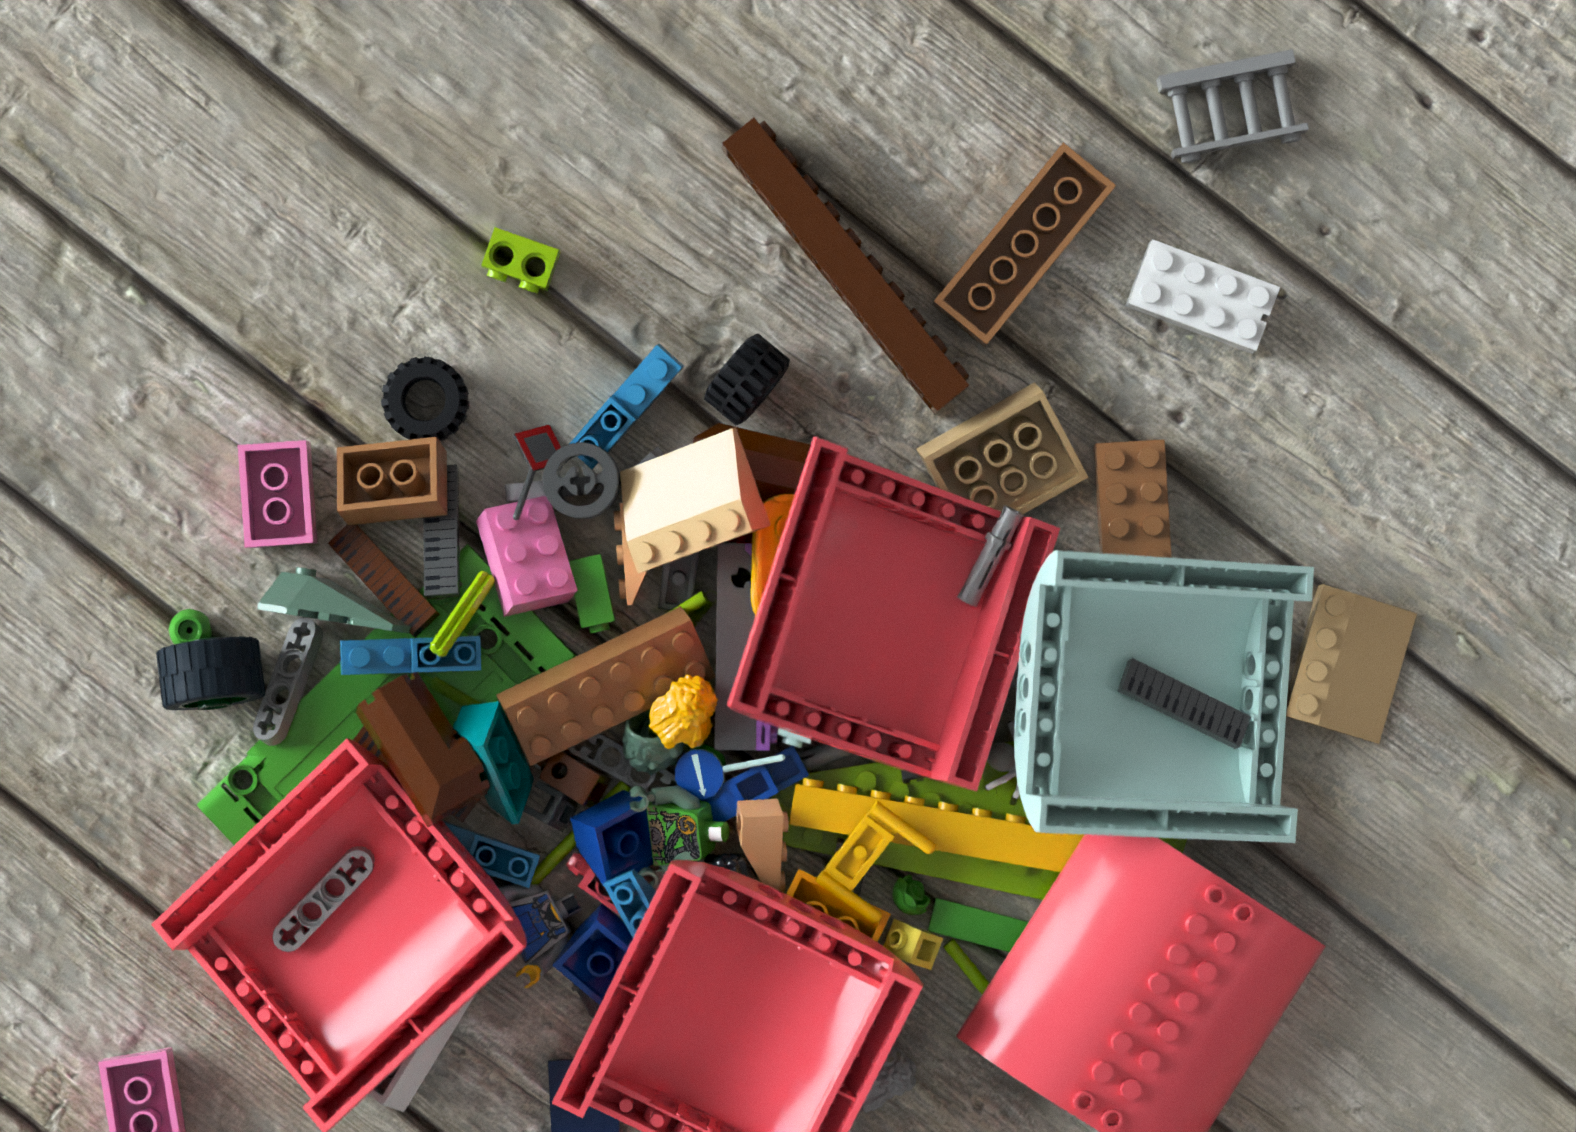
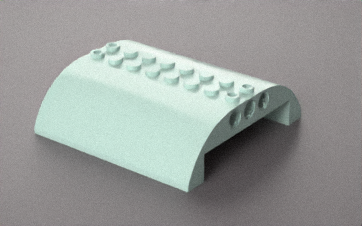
[1014,550,1314,843]

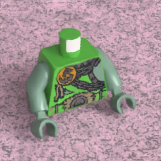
[629,786,729,889]

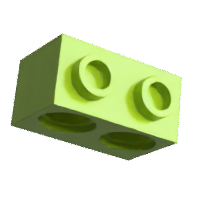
[481,227,561,294]

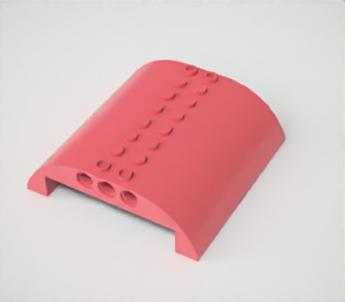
[727,437,1060,791]
[151,739,527,1132]
[956,834,1326,1132]
[552,860,923,1132]

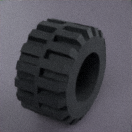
[704,333,790,425]
[381,356,470,441]

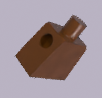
[534,751,612,807]

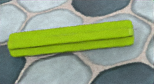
[430,571,495,657]

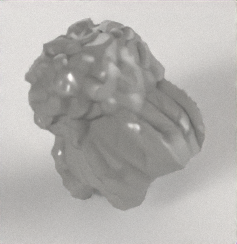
[862,1046,917,1113]

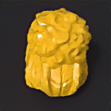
[648,675,718,749]

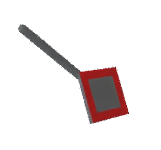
[513,425,568,520]

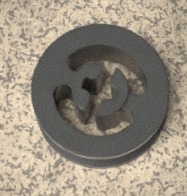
[543,442,621,519]

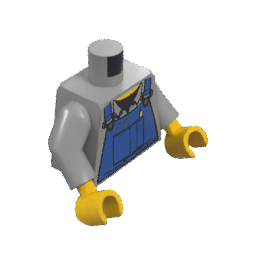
[499,883,582,989]

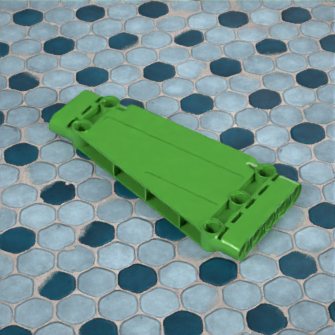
[197,544,576,845]

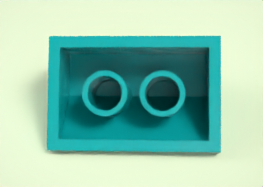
[453,701,534,825]

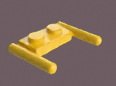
[816,801,936,923]

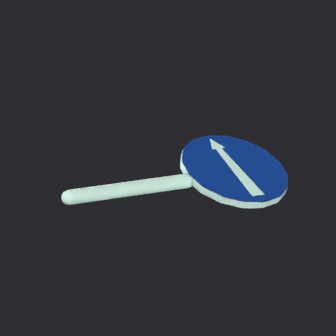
[675,749,785,800]

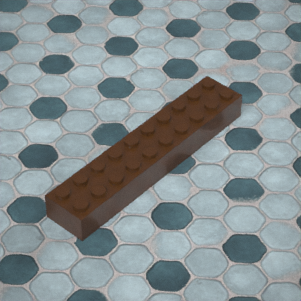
[722,118,970,415]

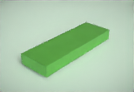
[927,897,1029,952]

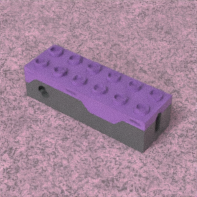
[715,533,777,751]

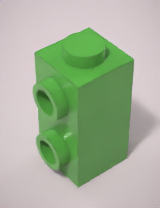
[569,554,616,634]

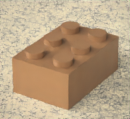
[337,437,448,525]

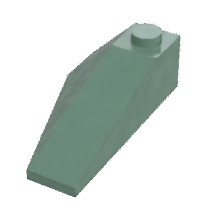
[257,567,410,633]

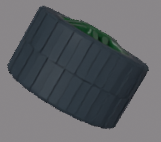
[156,636,266,711]

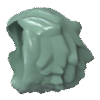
[622,709,684,776]

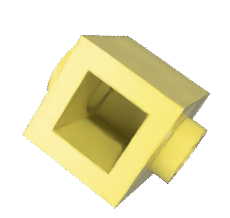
[883,919,943,970]

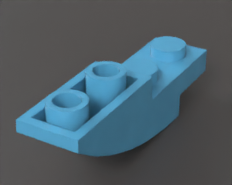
[569,344,684,469]
[340,636,481,675]
[443,820,540,888]
[603,869,656,938]

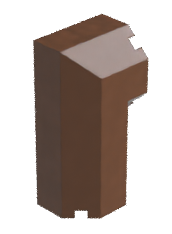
[692,423,811,503]
[356,672,490,827]

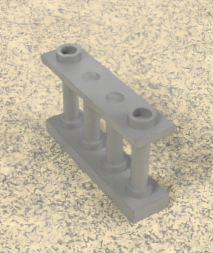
[1156,49,1309,163]

